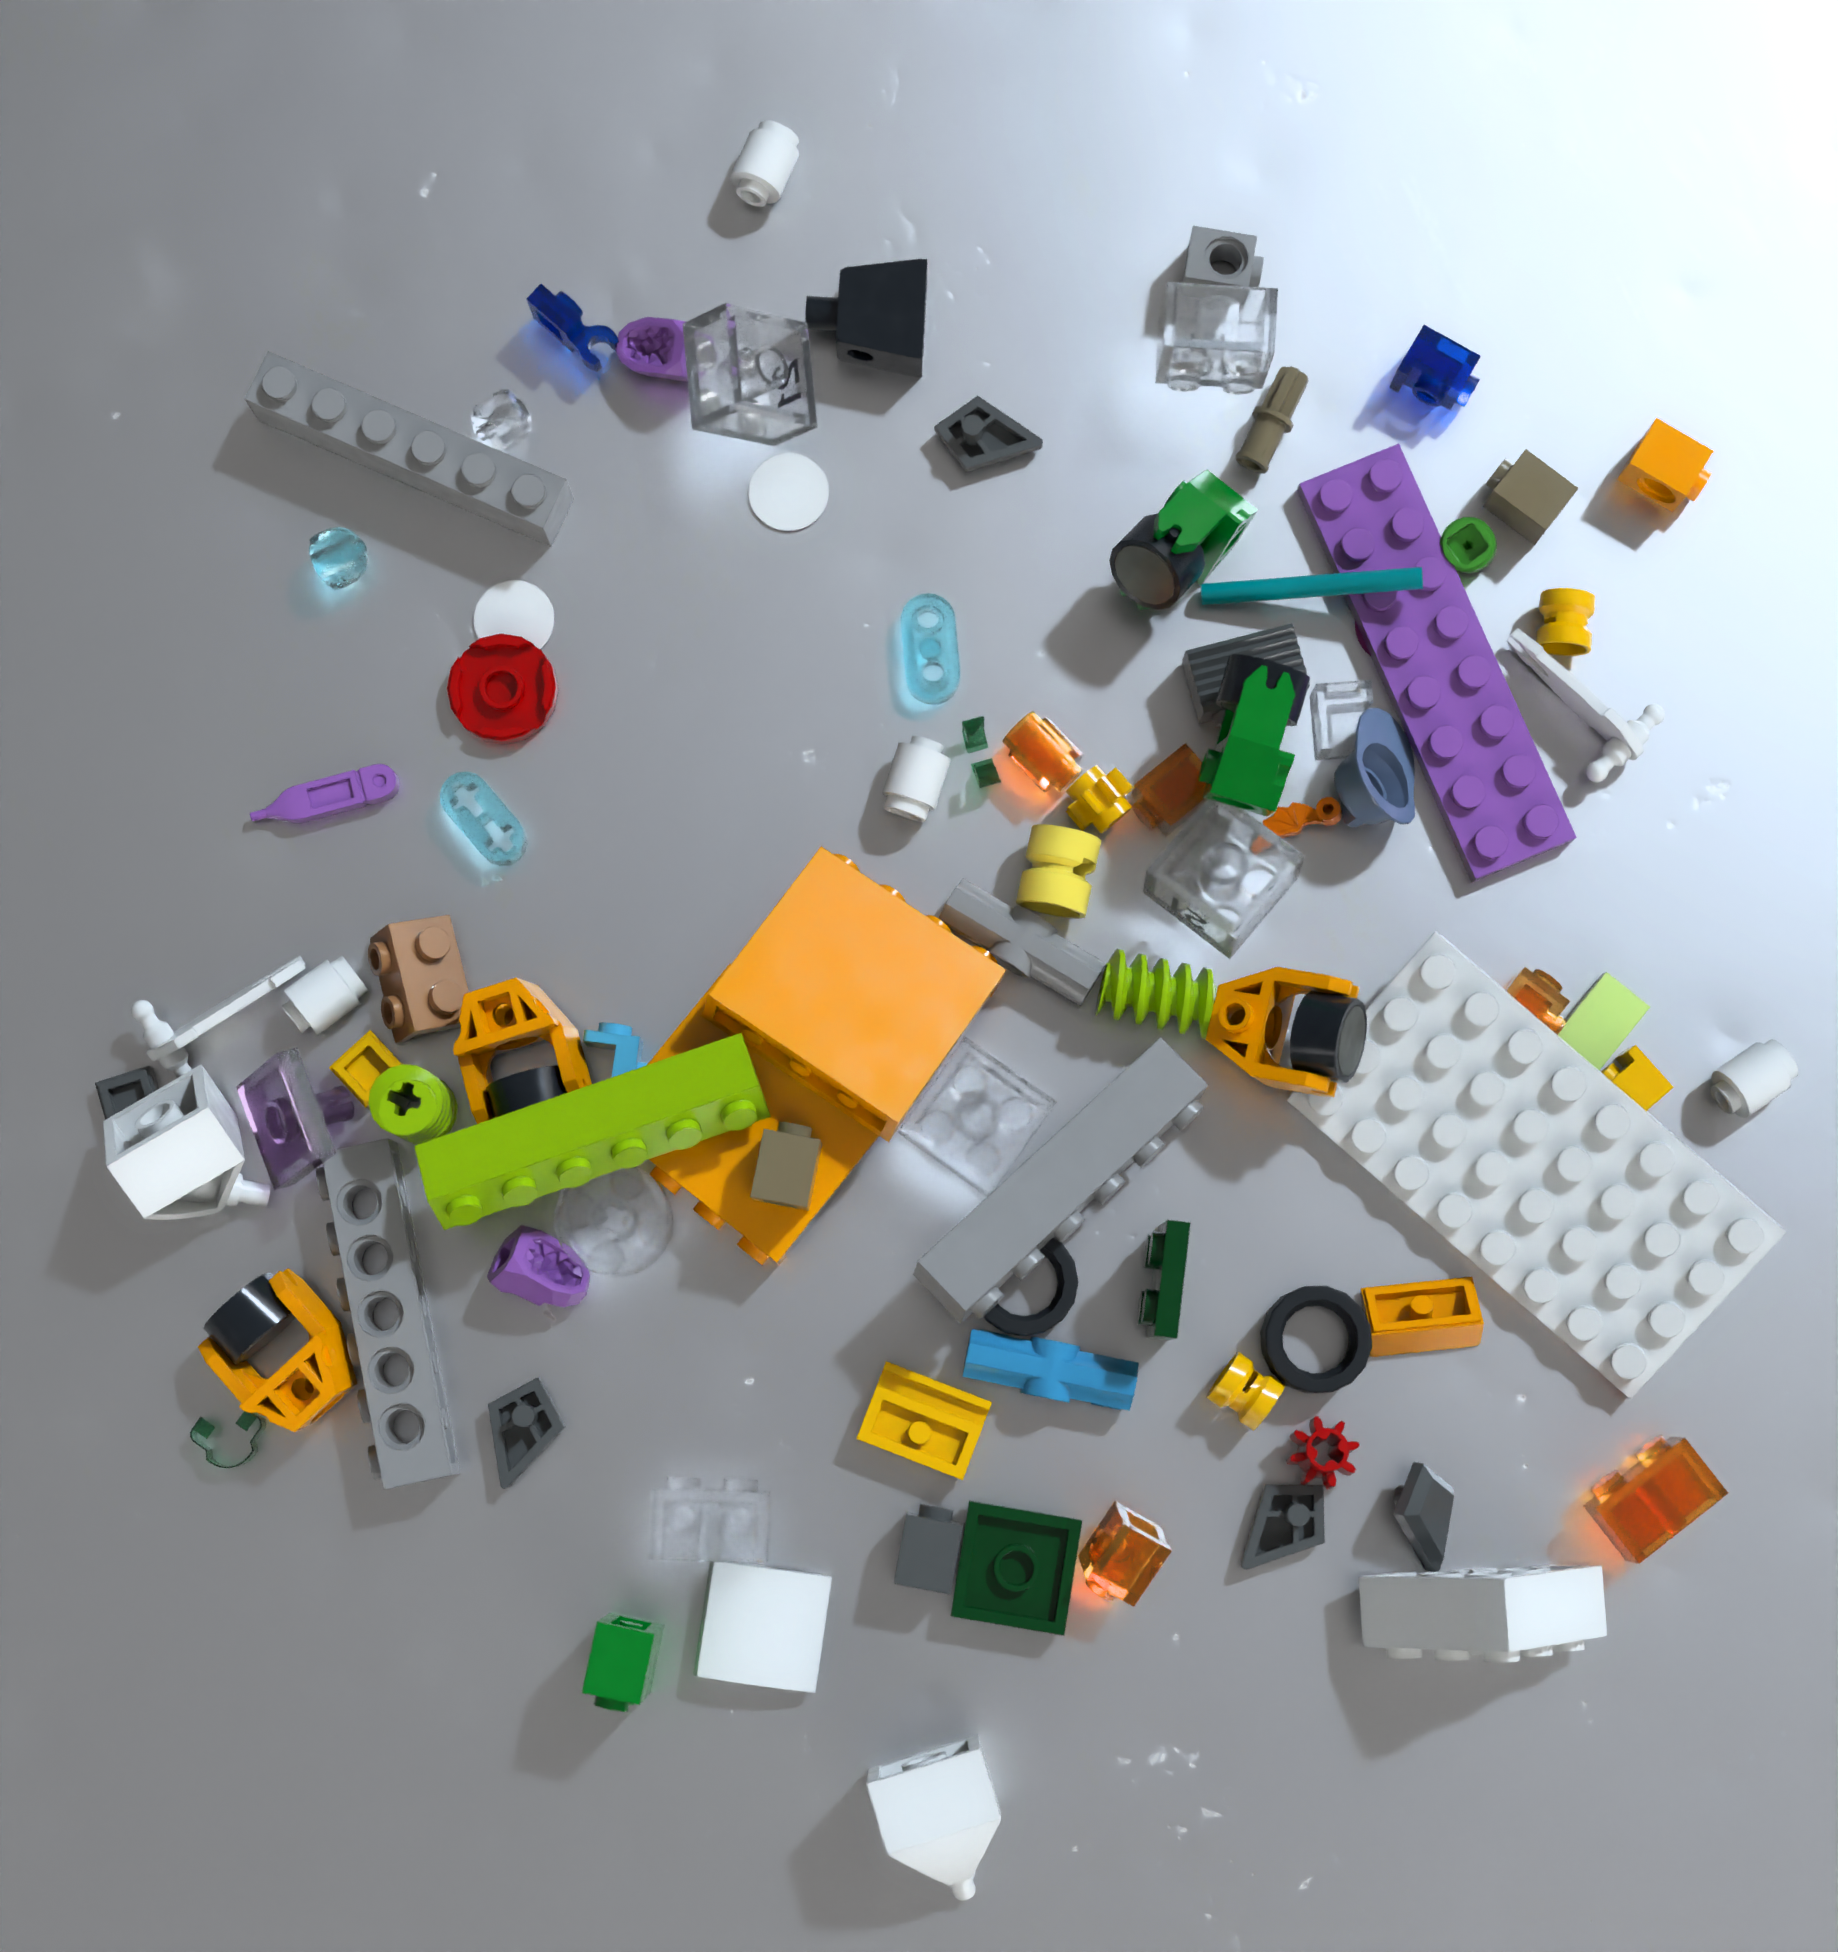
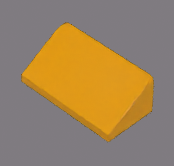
[1360,1277,1484,1357]

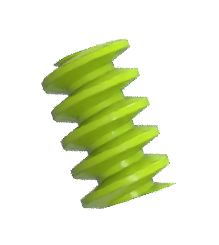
[1095,949,1216,1039]
[368,1064,458,1144]

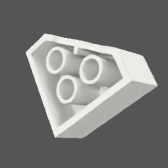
[1359,1565,1607,1663]

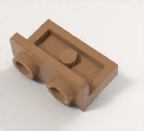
[368,915,469,1043]

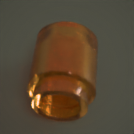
[1002,711,1084,793]

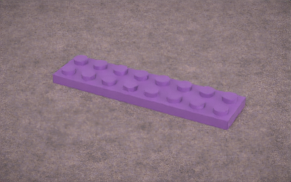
[1297,443,1577,882]

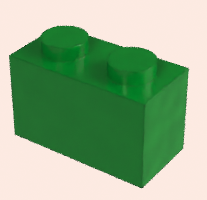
[582,1613,665,1712]

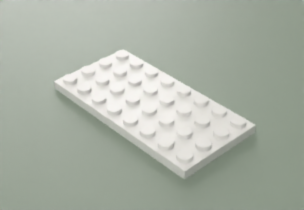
[1287,931,1787,1399]

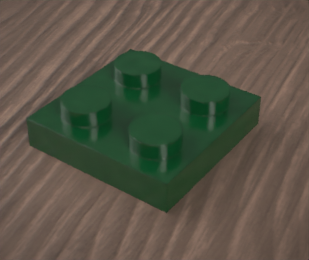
[1137,1220,1191,1340]
[951,1500,1082,1636]

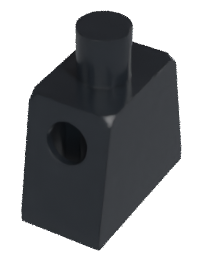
[805,259,928,377]

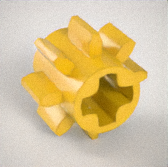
[1065,765,1133,834]

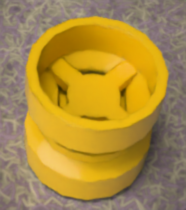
[1536,588,1596,656]
[1206,1352,1285,1431]

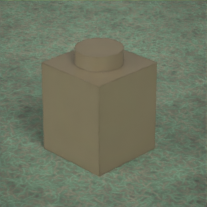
[1483,449,1579,545]
[750,1122,822,1211]

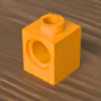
[1617,418,1713,512]

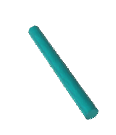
[1201,567,1423,605]

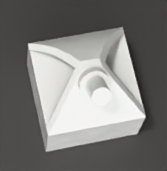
[103,1064,271,1220]
[867,1735,1001,1901]

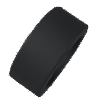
[983,1237,1079,1337]
[1260,1285,1372,1393]

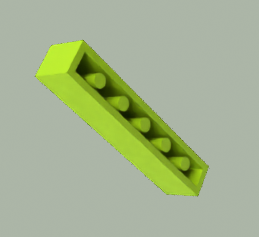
[414,1033,771,1230]

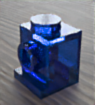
[1389,325,1481,410]

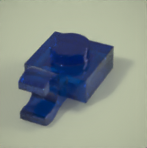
[526,284,619,372]

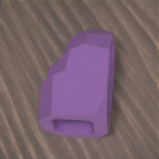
[616,317,715,383]
[487,1225,590,1308]

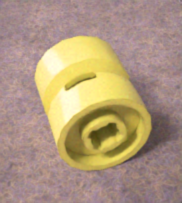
[1016,824,1101,919]

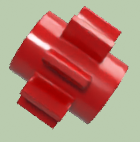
[1286,1416,1360,1490]

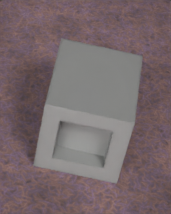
[1180,226,1264,307]

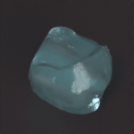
[309,527,368,590]

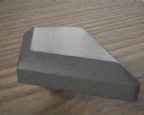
[934,396,1043,472]
[488,1377,565,1489]
[1393,1462,1454,1572]
[1241,1485,1325,1570]

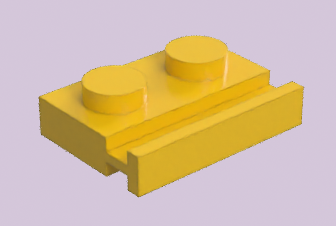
[856,1361,992,1480]

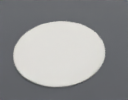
[748,453,829,531]
[473,580,555,650]

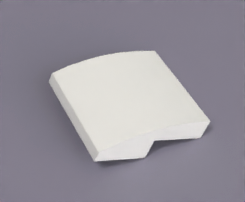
[693,1559,832,1693]

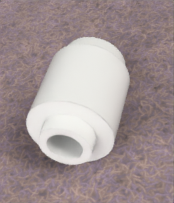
[730,121,799,206]
[882,736,951,822]
[282,955,369,1035]
[1710,1039,1798,1118]

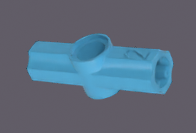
[962,1329,1139,1411]

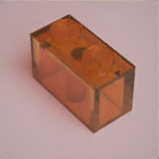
[1583,1435,1728,1564]

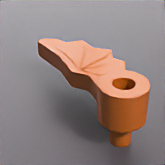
[1255,797,1342,849]

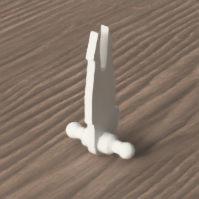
[1506,628,1665,782]
[131,956,306,1078]

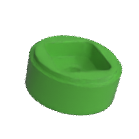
[1440,517,1497,573]

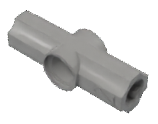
[938,878,1106,1006]

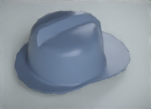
[1334,708,1415,827]

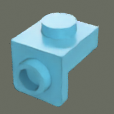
[583,1022,648,1077]

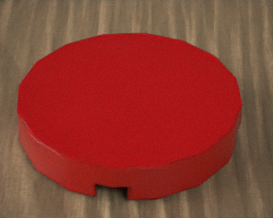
[447,633,559,745]

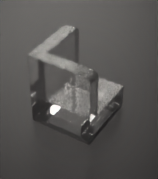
[1309,680,1374,760]

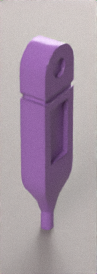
[250,764,400,823]

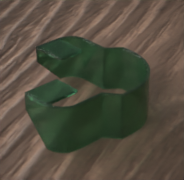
[962,716,1001,788]
[190,1411,267,1468]

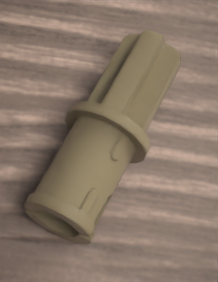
[1235,366,1309,474]

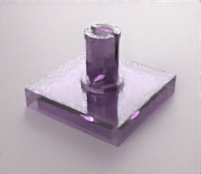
[236,1048,354,1190]

